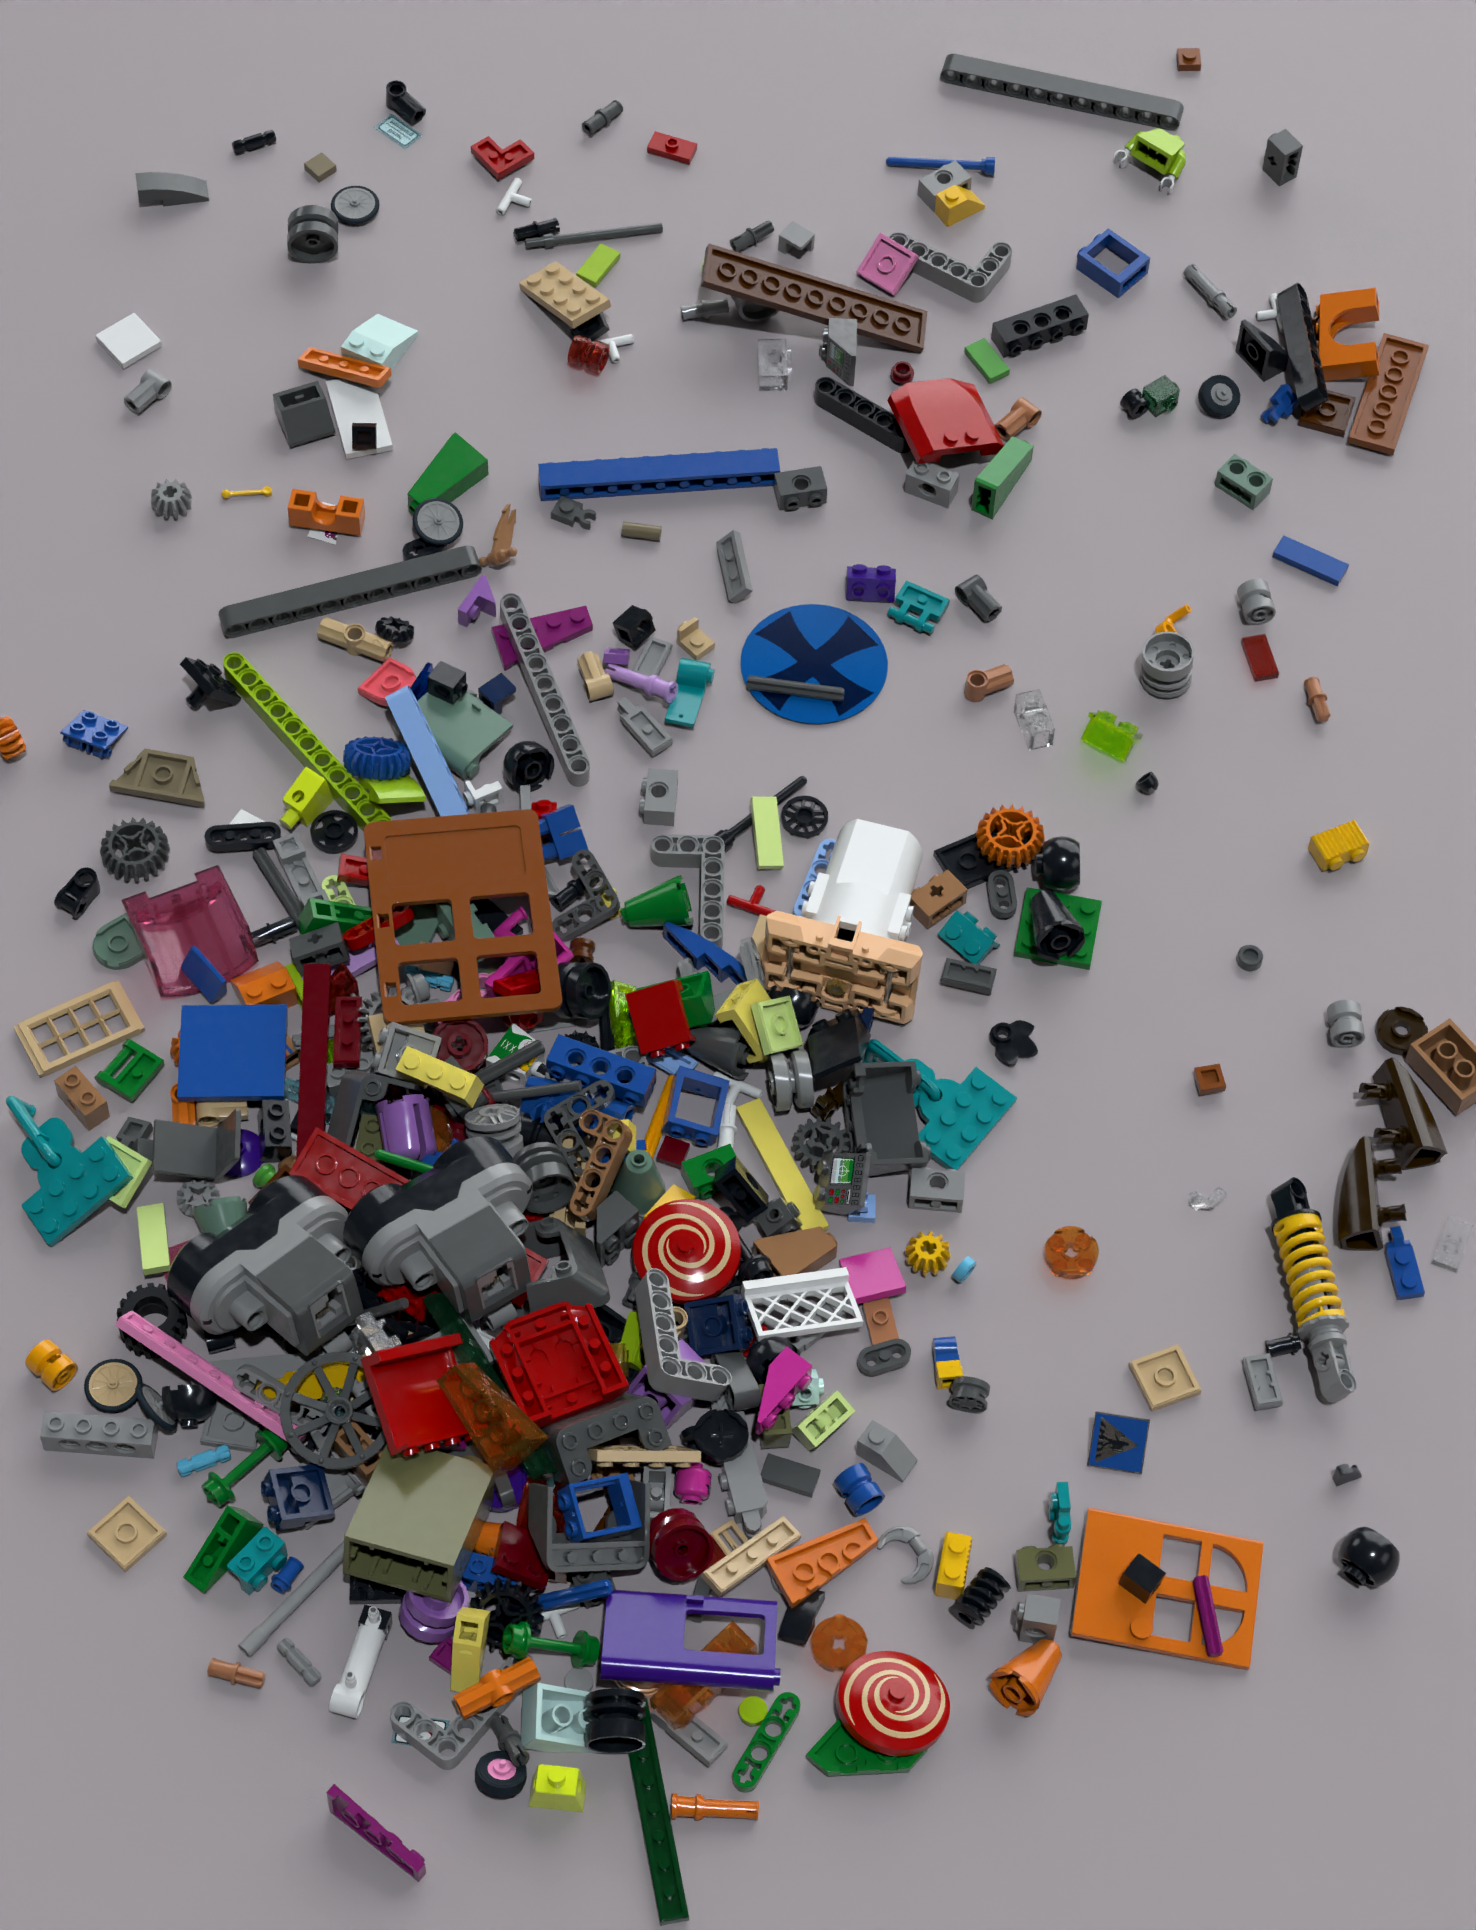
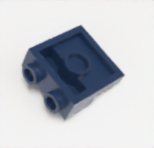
[684,1294,753,1356]
[261,1465,335,1530]

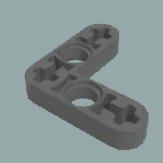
[552,850,620,942]
[544,1080,615,1177]

